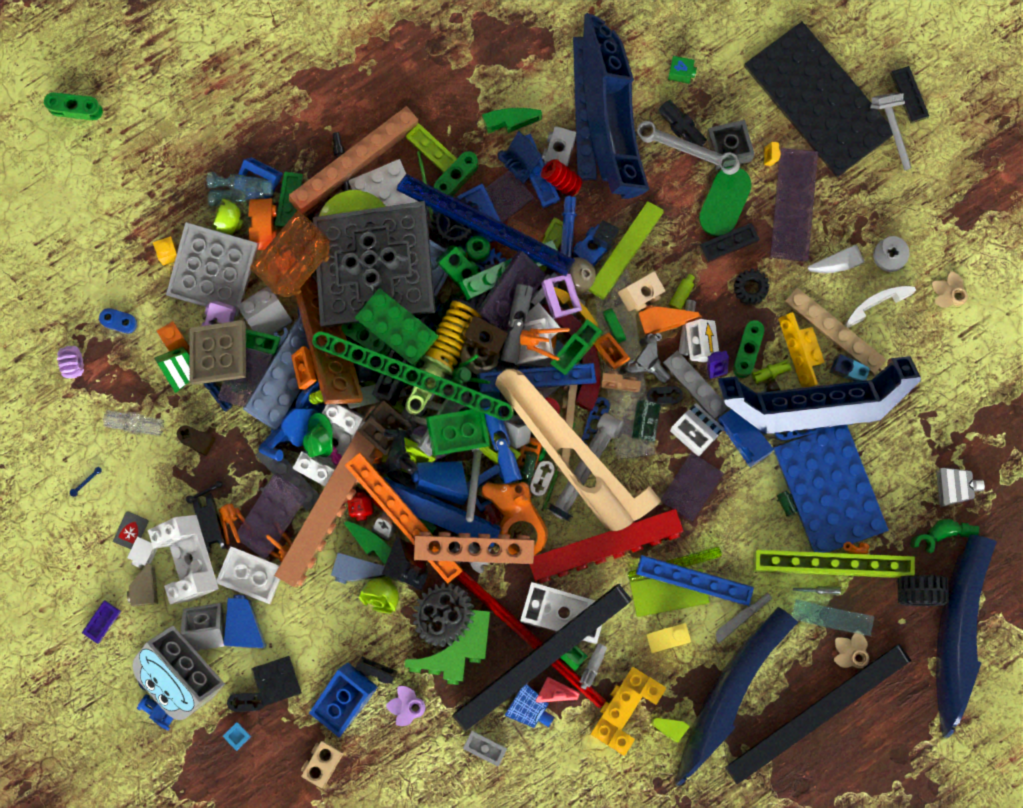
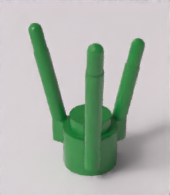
[452,354,491,385]

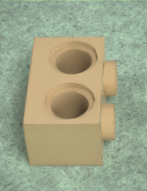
[301,741,344,789]

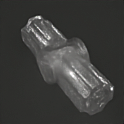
[103,410,164,437]

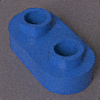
[99,308,137,334]

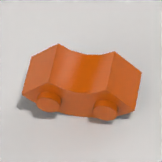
[248,198,278,250]

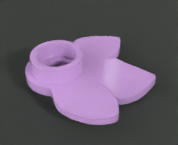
[386,686,425,726]

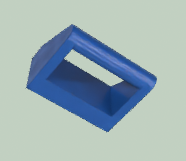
[235,157,283,199]
[466,464,505,512]

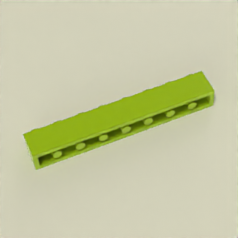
[753,550,915,578]

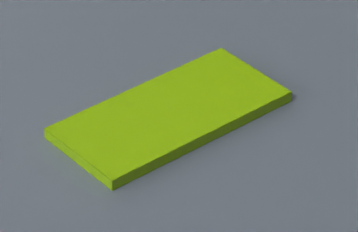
[630,569,710,617]

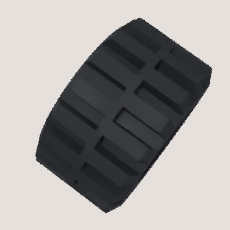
[897,575,949,606]

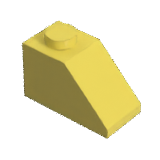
[646,623,691,654]

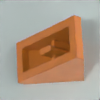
[594,332,630,370]

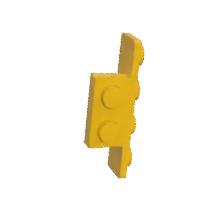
[778,312,825,388]

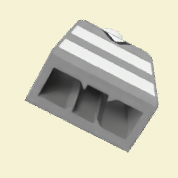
[936,468,985,507]

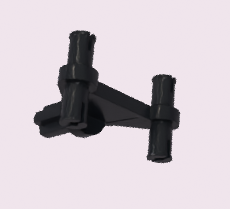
[372,427,418,474]

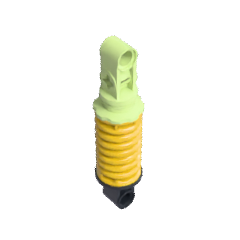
[405,291,488,415]

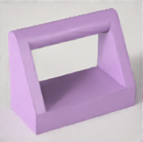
[541,274,582,320]

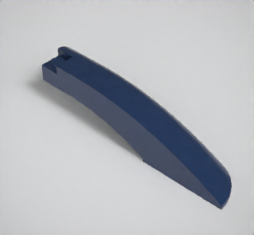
[583,13,649,199]
[936,535,997,738]
[675,607,798,787]

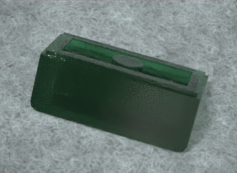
[632,400,661,442]

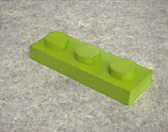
[406,123,457,173]

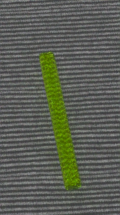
[627,547,722,582]

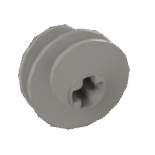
[873,236,910,272]

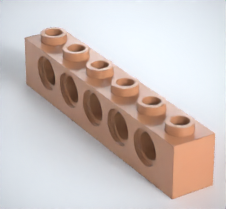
[414,532,534,564]

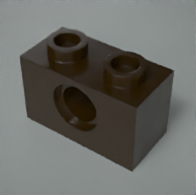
[459,315,508,357]

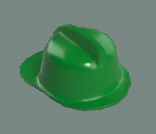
[303,413,333,457]

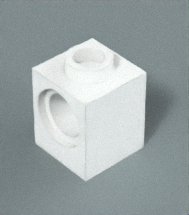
[127,537,158,569]

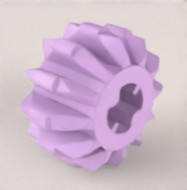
[57,346,84,379]

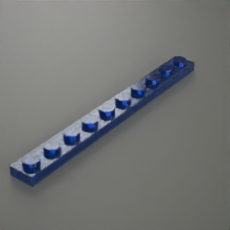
[396,174,575,276]

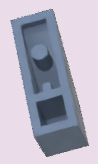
[331,553,385,584]

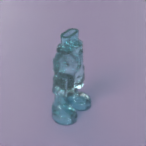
[207,172,273,207]

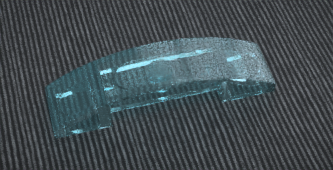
[792,599,874,636]

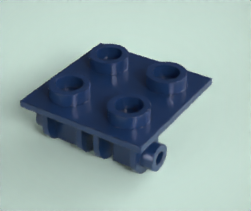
[497,131,542,184]

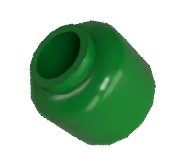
[466,236,491,263]

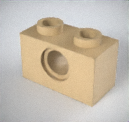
[618,271,666,312]

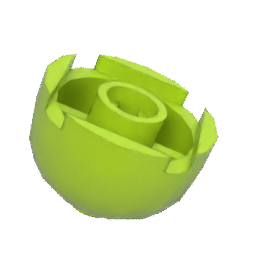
[211,198,243,235]
[359,577,399,614]

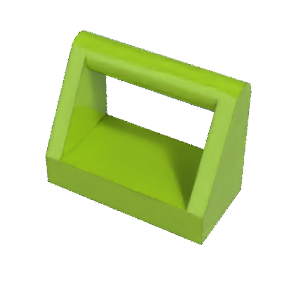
[651,718,690,743]

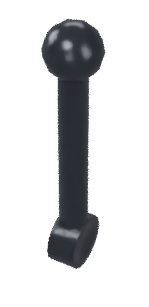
[186,481,223,504]

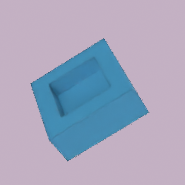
[223,722,252,751]

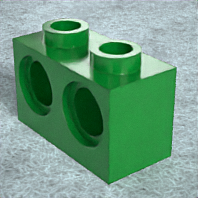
[435,245,479,289]

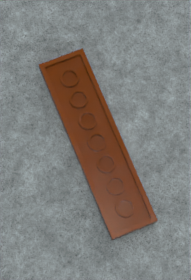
[290,271,363,404]

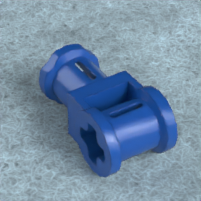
[137,694,174,731]

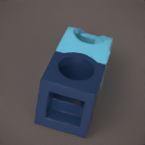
[829,354,870,382]

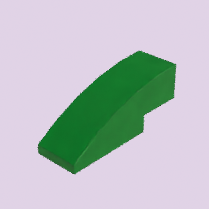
[482,108,542,134]
[550,319,603,376]
[344,521,391,565]

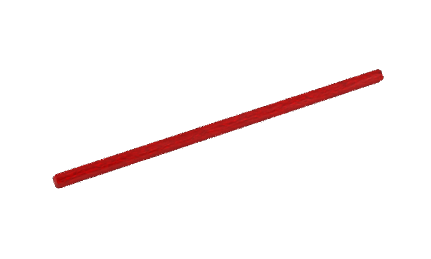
[372,498,606,708]

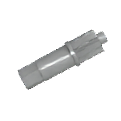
[579,643,607,689]

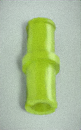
[751,359,791,384]

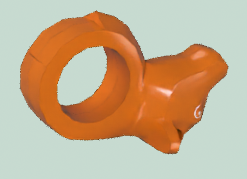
[481,482,548,556]

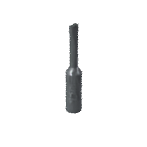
[793,586,841,594]

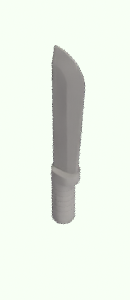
[716,592,772,643]

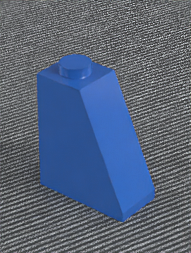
[411,461,469,505]
[224,595,266,649]

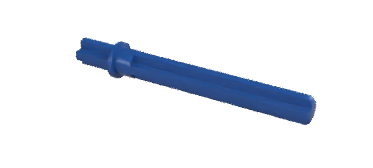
[558,196,577,289]

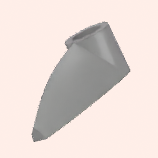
[807,245,865,273]

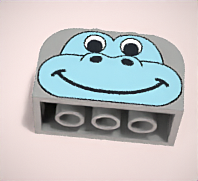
[132,626,225,720]

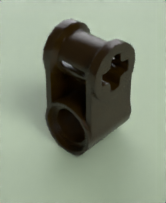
[177,425,216,456]

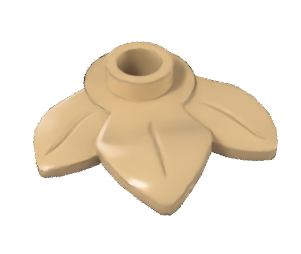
[932,271,968,308]
[834,631,869,668]

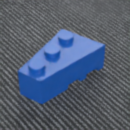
[717,409,774,468]

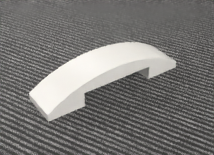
[845,286,916,328]

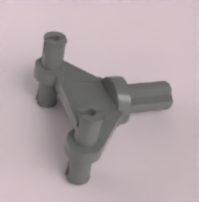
[620,333,670,383]

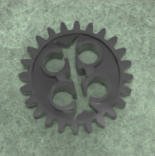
[412,583,475,647]

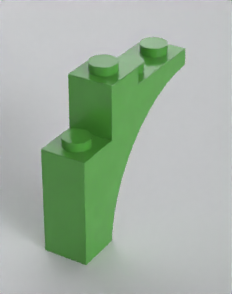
[405,610,490,685]

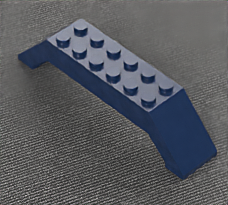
[718,356,921,434]

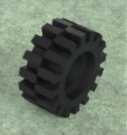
[734,269,770,305]

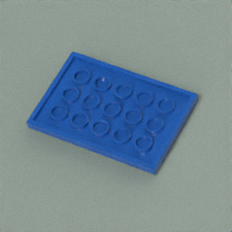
[774,425,889,553]

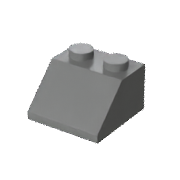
[237,285,293,335]
[180,603,225,651]

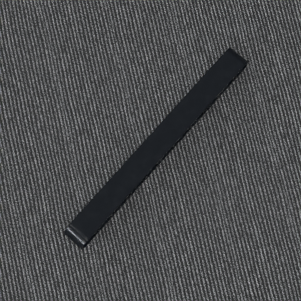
[452,584,632,731]
[725,643,911,784]

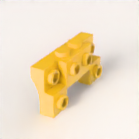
[591,667,667,756]

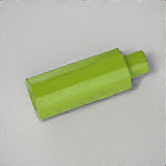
[668,274,695,310]

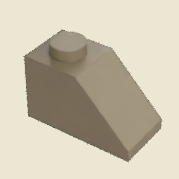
[127,564,158,607]

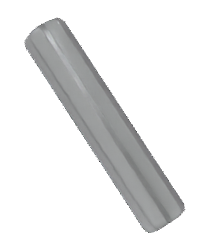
[679,300,696,356]

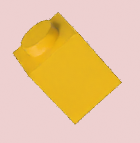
[153,236,178,265]

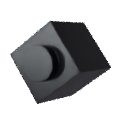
[593,220,619,251]

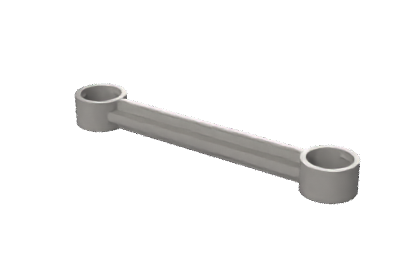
[637,121,740,175]

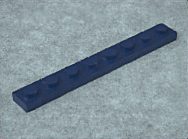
[573,37,596,180]

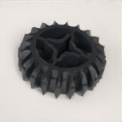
[431,197,482,247]

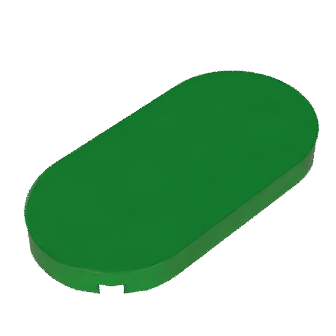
[699,166,752,237]

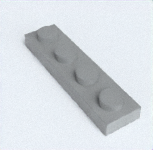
[663,350,728,420]

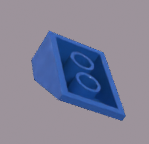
[309,663,378,738]

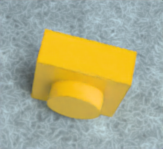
[764,142,781,166]

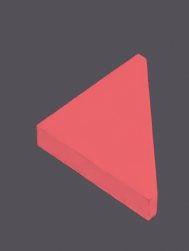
[536,677,580,702]

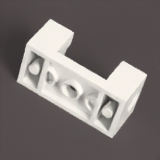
[293,404,365,486]
[148,515,219,605]
[520,582,602,644]

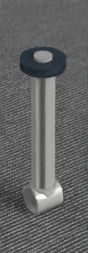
[545,412,623,522]

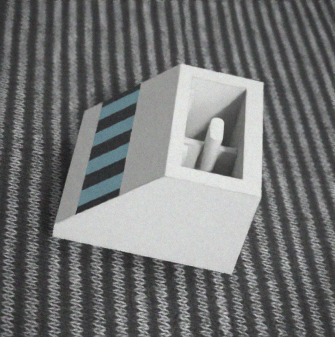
[670,403,724,457]

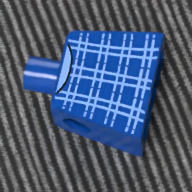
[505,684,555,728]

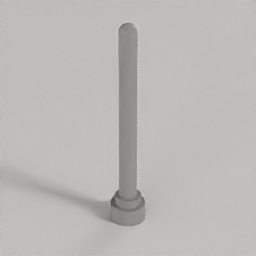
[466,448,483,522]

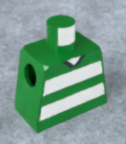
[154,347,190,393]

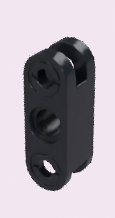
[192,493,227,554]

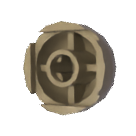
[557,257,596,295]
[460,335,500,375]

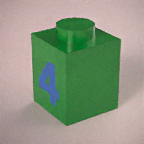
[668,56,697,84]

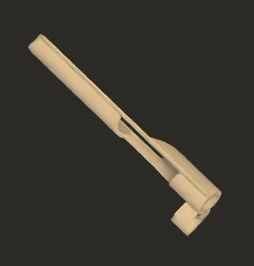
[495,369,661,531]

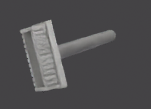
[871,92,912,171]

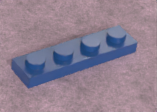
[525,134,560,208]

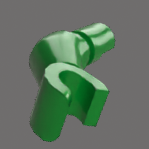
[910,519,979,553]

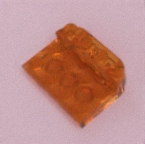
[250,210,330,297]

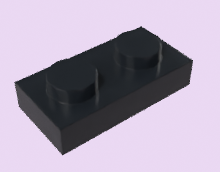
[355,656,398,684]

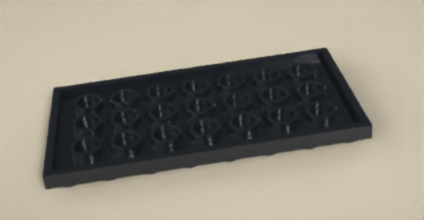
[744,21,893,178]

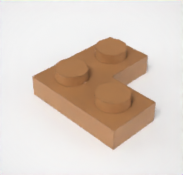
[601,371,641,392]

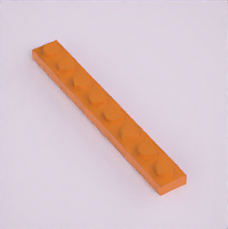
[345,452,463,584]

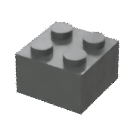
[706,119,755,170]

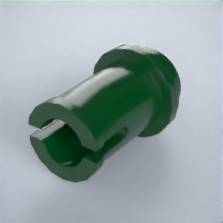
[777,491,798,517]

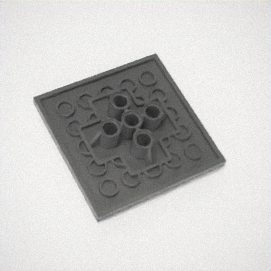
[313,201,436,328]

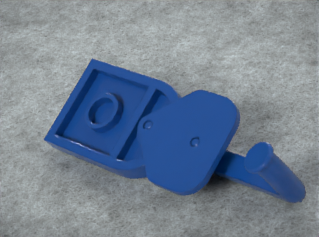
[258,376,327,461]

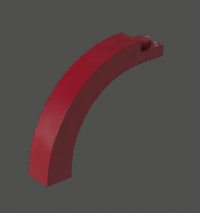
[541,304,601,412]

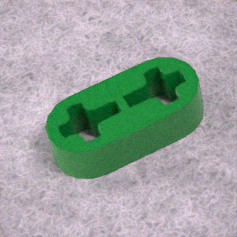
[602,308,626,344]

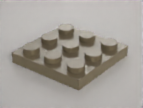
[189,320,246,385]

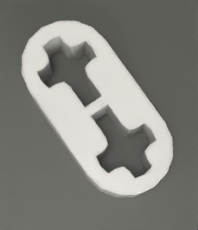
[530,461,555,497]

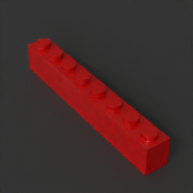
[529,509,683,584]

